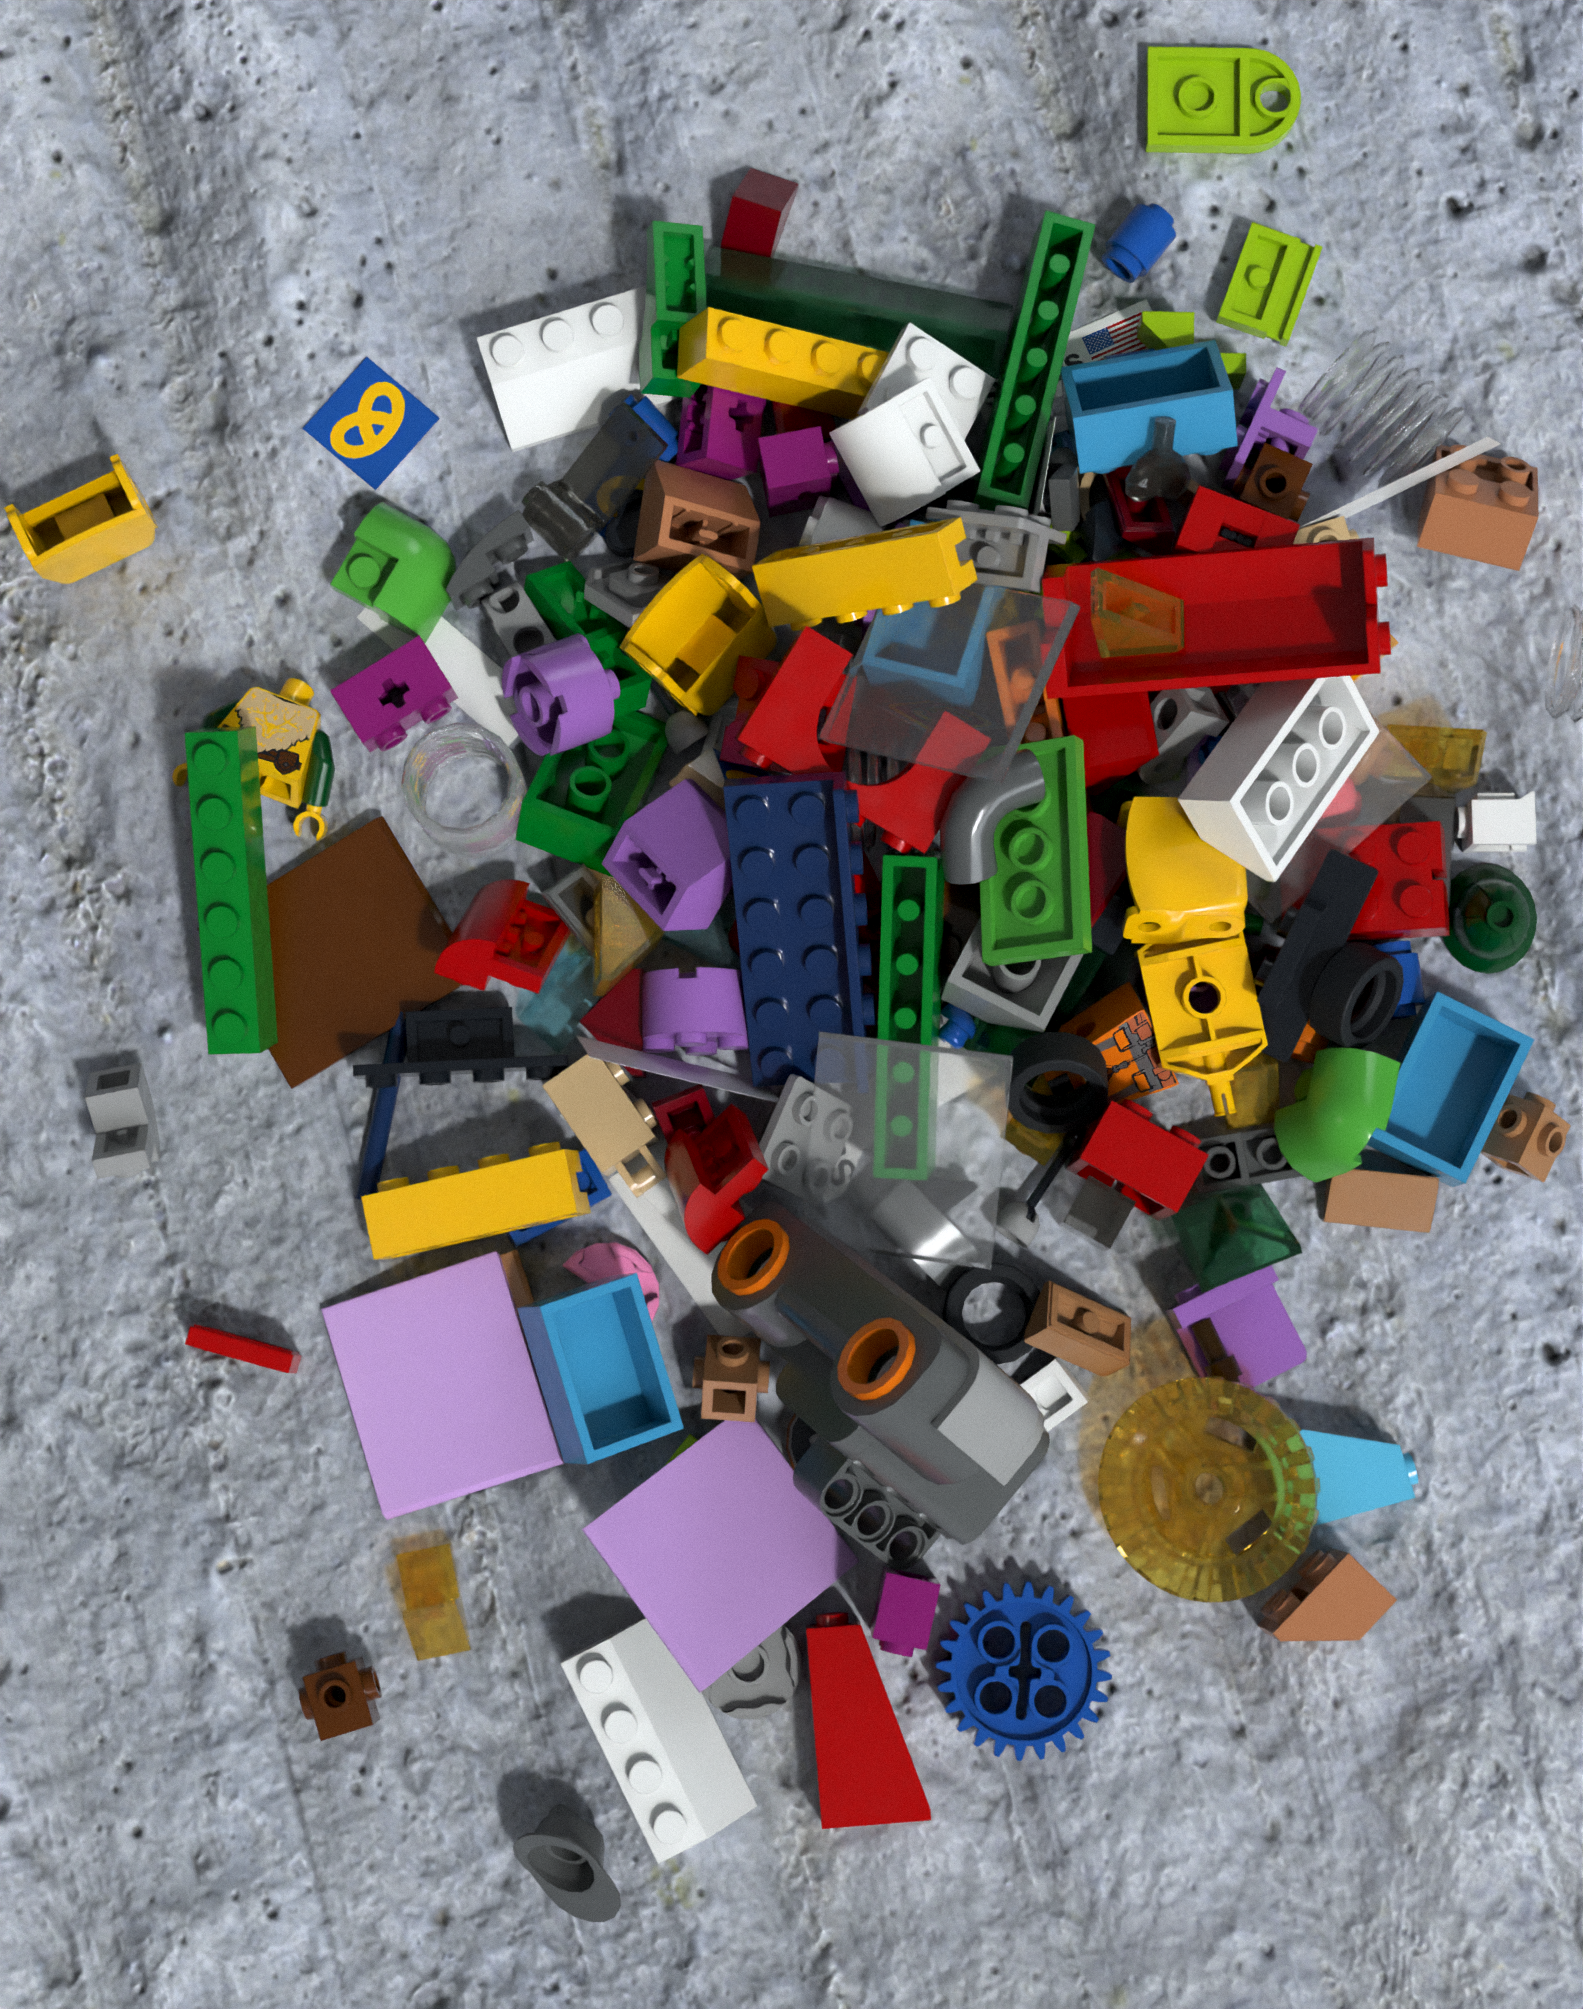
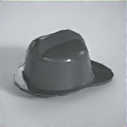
[513,1804,621,1922]

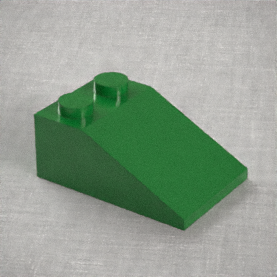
[515,711,669,877]

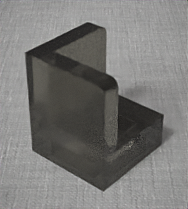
[1059,1175,1136,1252]

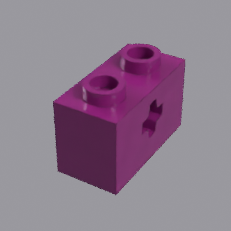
[676,384,766,481]
[758,426,839,517]
[330,635,458,752]
[870,1566,941,1657]

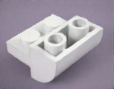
[829,377,980,527]

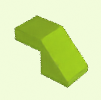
[1137,311,1246,390]

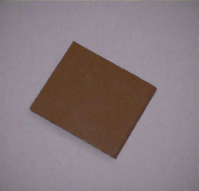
[197,816,463,1089]

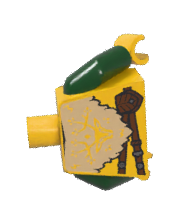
[172,678,335,841]

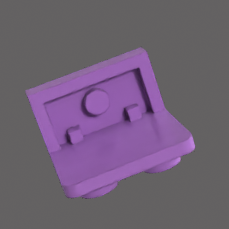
[1165,1257,1307,1403]

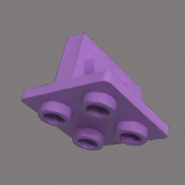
[1219,367,1318,491]

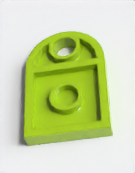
[1145,46,1301,154]

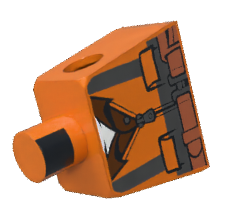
[1043,982,1179,1104]

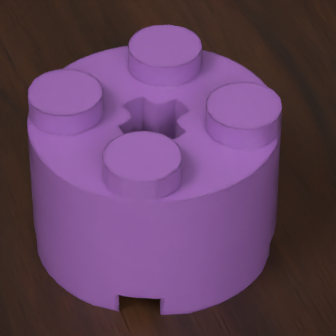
[502,633,621,756]
[642,967,749,1056]

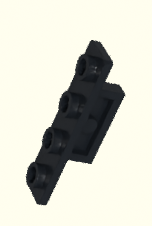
[1253,849,1379,1062]
[353,1007,568,1088]

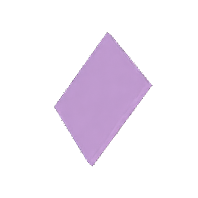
[321,1251,564,1520]
[582,1418,859,1693]

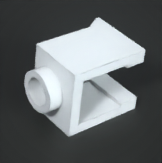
[1454,791,1537,853]

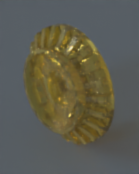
[1098,1376,1321,1602]

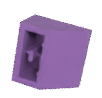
[601,779,733,931]

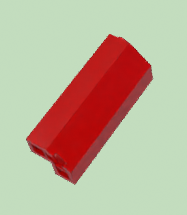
[1042,537,1391,699]

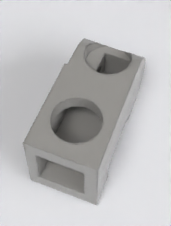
[481,581,555,658]
[1136,687,1229,784]

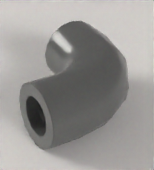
[940,749,1045,885]

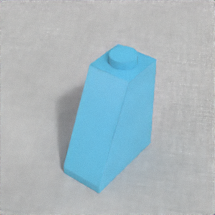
[1252,1423,1418,1532]

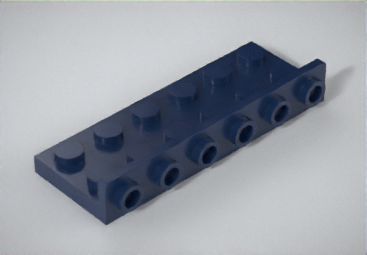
[723,771,877,1093]

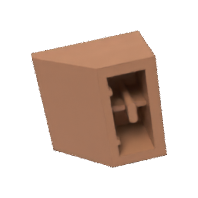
[1417,444,1539,571]
[633,458,761,580]
[1257,1547,1397,1641]

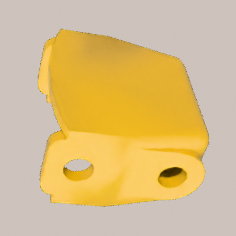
[4,453,158,584]
[620,554,777,716]
[1117,797,1248,944]

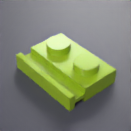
[1216,222,1323,347]

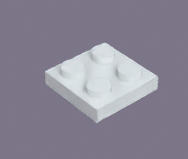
[858,322,996,440]

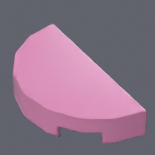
[562,1243,659,1323]

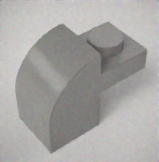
[85,1063,160,1179]

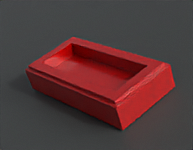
[185,1324,302,1374]

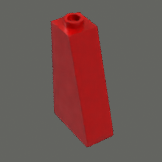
[806,1612,931,1829]

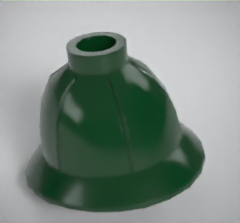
[1442,864,1537,974]

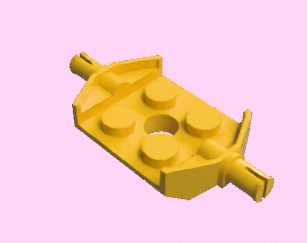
[1134,931,1268,1117]

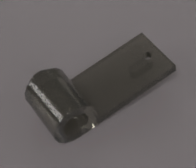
[522,402,669,562]

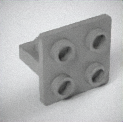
[926,500,1067,593]
[753,1074,859,1205]

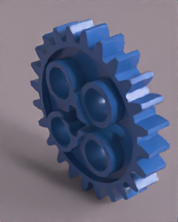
[935,1580,1112,1761]

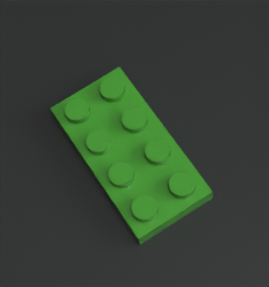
[977,735,1092,966]

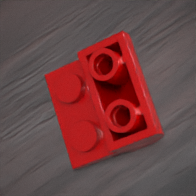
[434,879,571,994]
[664,1103,769,1255]

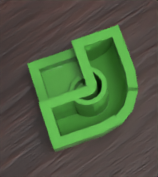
[330,502,456,643]
[1274,1048,1400,1183]

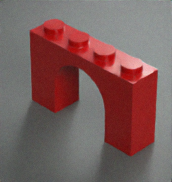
[734,626,993,855]

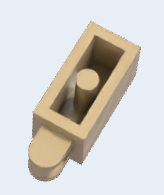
[542,1054,667,1198]

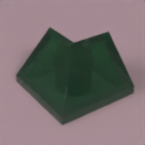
[1163,1184,1302,1293]

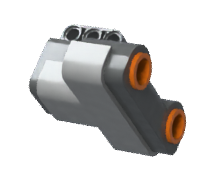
[711,1201,1050,1570]

